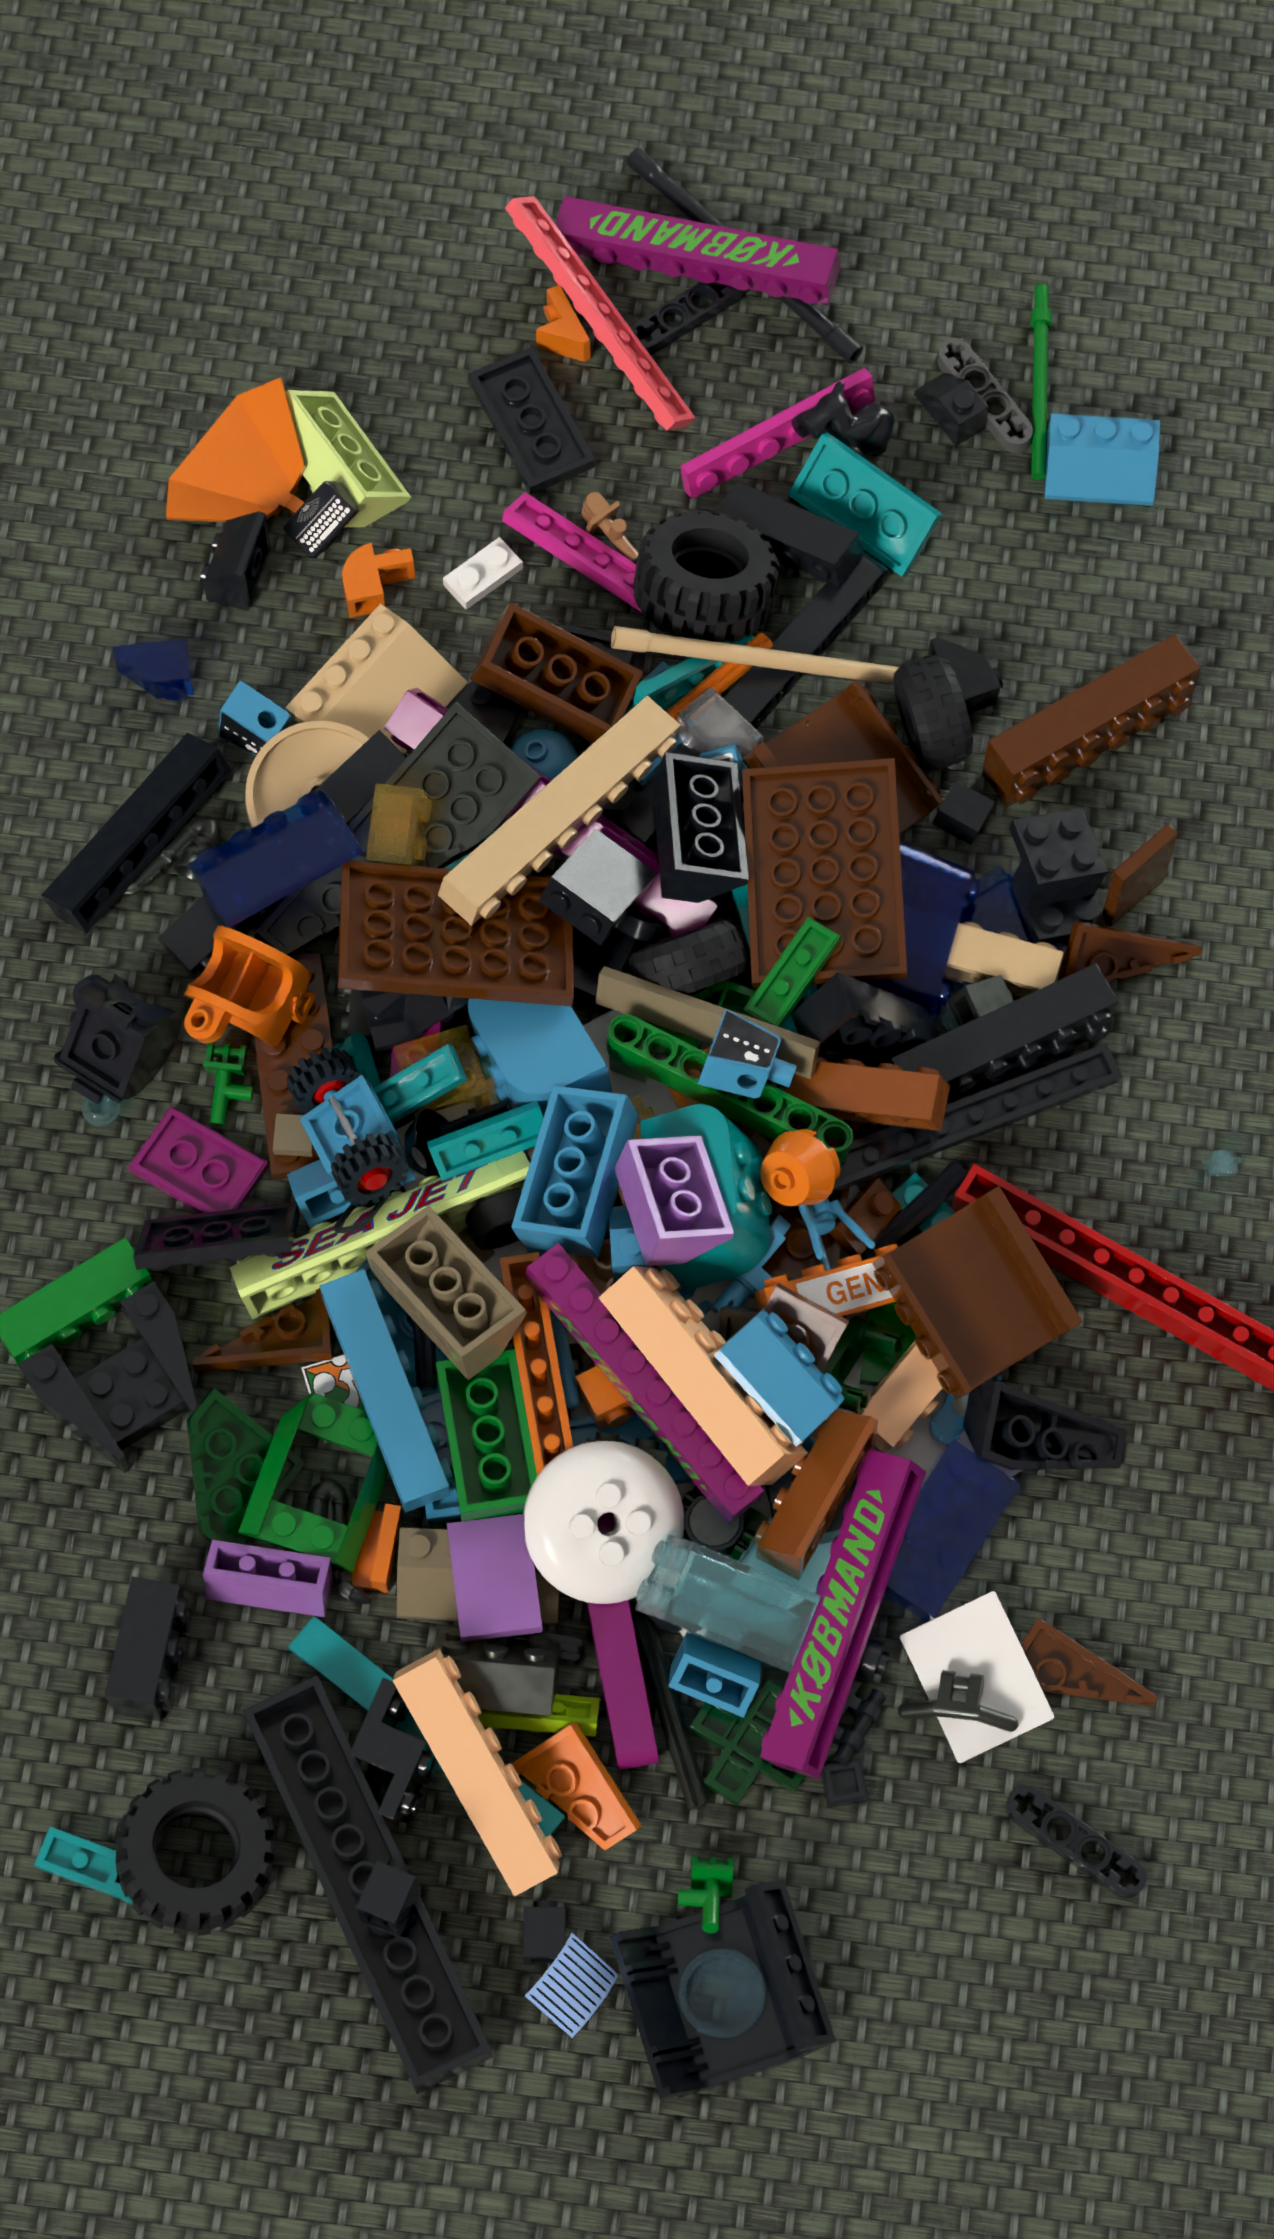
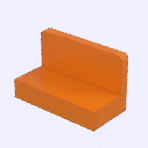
[352,1504,403,1593]

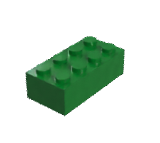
[436,1349,537,1522]

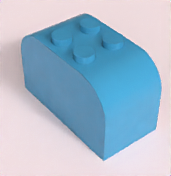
[468,998,613,1116]

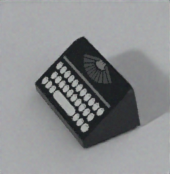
[283,481,359,558]

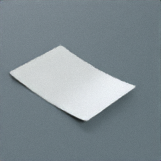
[900,1591,1054,1763]

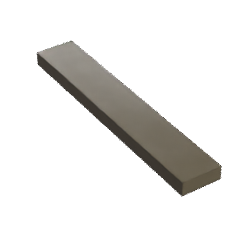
[596,966,820,1079]

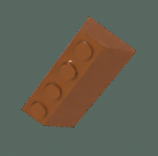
[753,1410,878,1580]

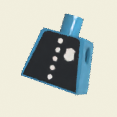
[218,681,291,756]
[698,1009,797,1099]

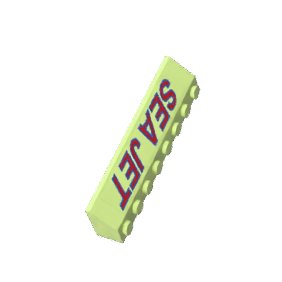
[230,1151,530,1320]

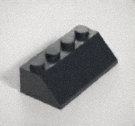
[652,752,749,903]

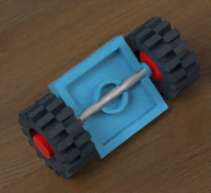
[286,1047,409,1206]

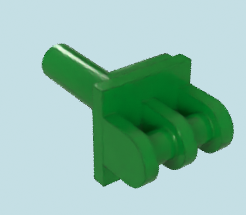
[203,1042,254,1126]
[678,1856,734,1933]

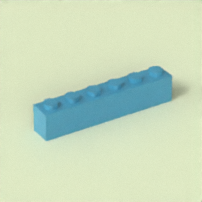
[319,1269,454,1513]

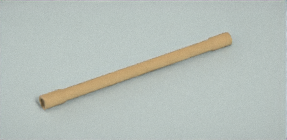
[611,626,899,685]

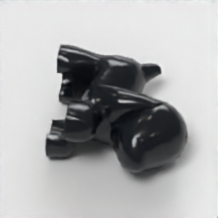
[791,381,895,459]

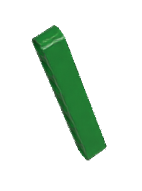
[606,1014,853,1165]

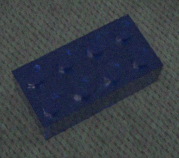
[884,1439,1020,1622]

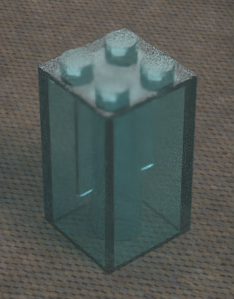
[635,1534,821,1673]

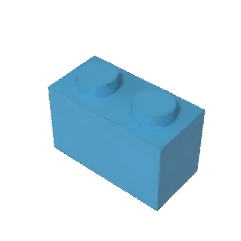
[668,1632,761,1718]

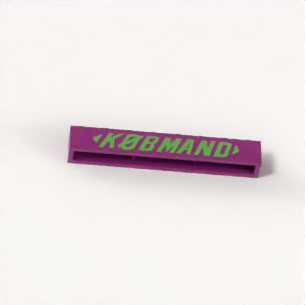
[555,196,840,305]
[525,1243,764,1525]
[760,1449,926,1780]

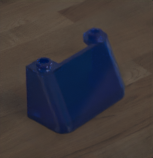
[862,841,980,1017]

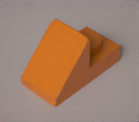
[536,285,591,362]

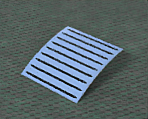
[525,1933,619,2038]

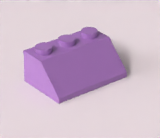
[614,1136,734,1266]

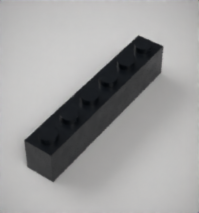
[42,733,232,934]

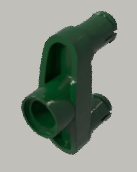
[823,1316,906,1415]

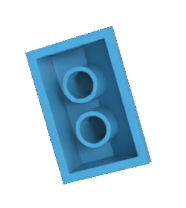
[1044,413,1160,506]
[714,1308,845,1447]

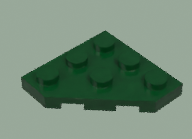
[187,1388,306,1544]

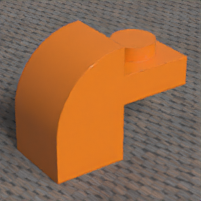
[342,543,415,618]

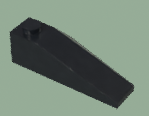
[963,1381,1127,1470]

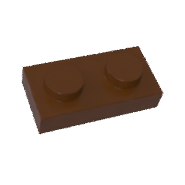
[829,1178,902,1256]

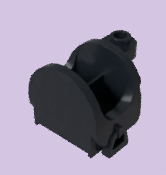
[54,973,182,1104]

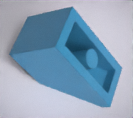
[609,1206,652,1283]

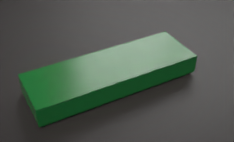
[744,917,841,1028]

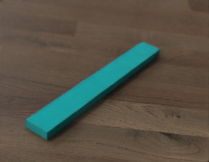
[288,1616,566,1837]

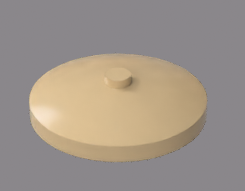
[245,721,369,871]

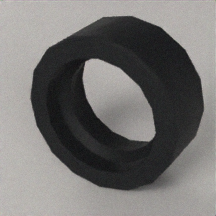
[465,1187,523,1250]

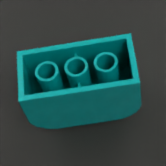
[640,1104,772,1291]

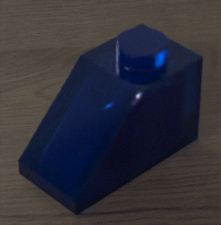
[112,638,194,700]

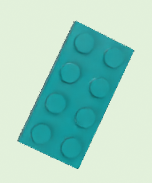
[788,432,943,577]

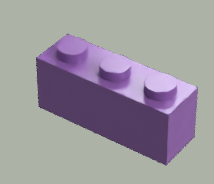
[203,1540,333,1617]

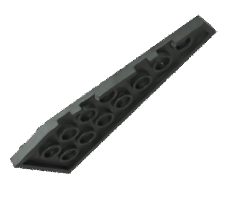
[256,702,543,956]

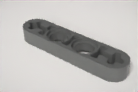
[937,338,1033,453]

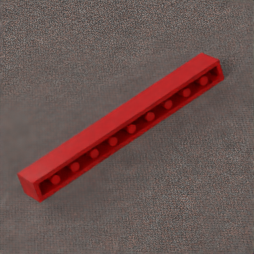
[952,1164,1274,1391]

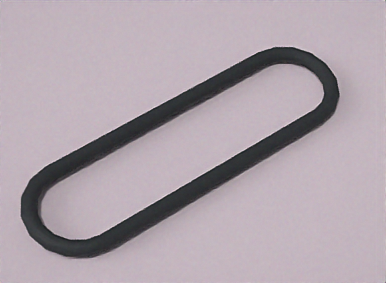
[333,1190,394,1233]

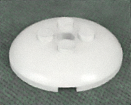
[524,1441,684,1604]

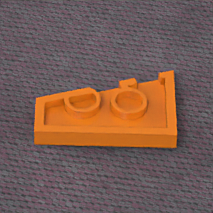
[511,1722,642,1850]

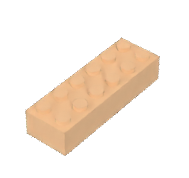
[598,1266,808,1486]

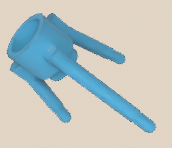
[799,1198,875,1271]

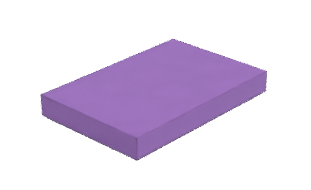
[447,1514,543,1642]

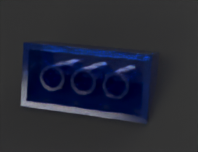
[188,790,363,928]

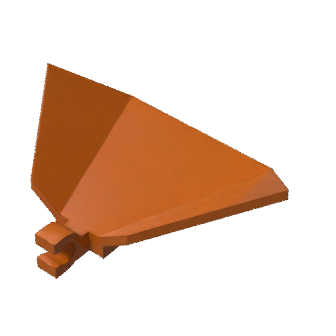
[166,377,306,522]

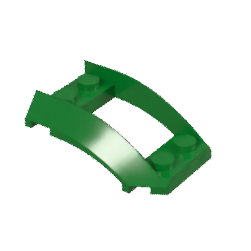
[238,1393,389,1573]

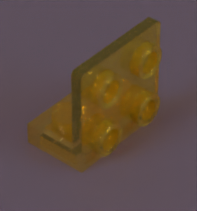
[393,1025,491,1117]

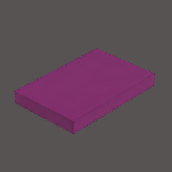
[128,1106,269,1213]

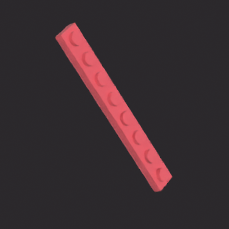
[505,196,696,431]

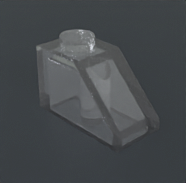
[678,687,763,757]

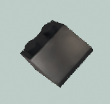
[200,511,271,611]

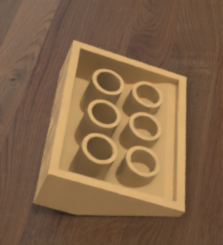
[285,603,468,756]

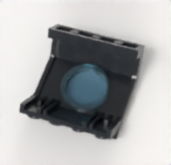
[610,1880,836,2099]

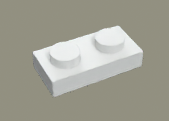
[443,537,523,610]

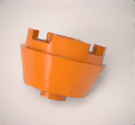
[760,1129,840,1206]

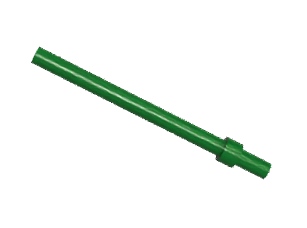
[1030,284,1052,480]

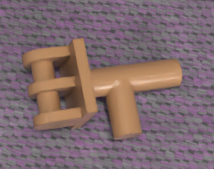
[581,492,639,563]

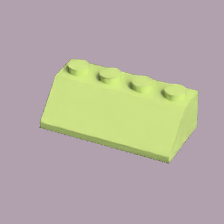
[286,390,411,527]

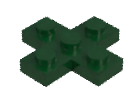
[690,1679,806,1807]

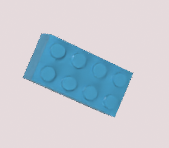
[511,1085,639,1258]

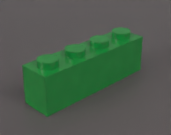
[0,1237,152,1370]

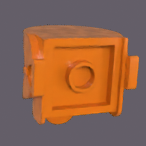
[184,925,316,1047]

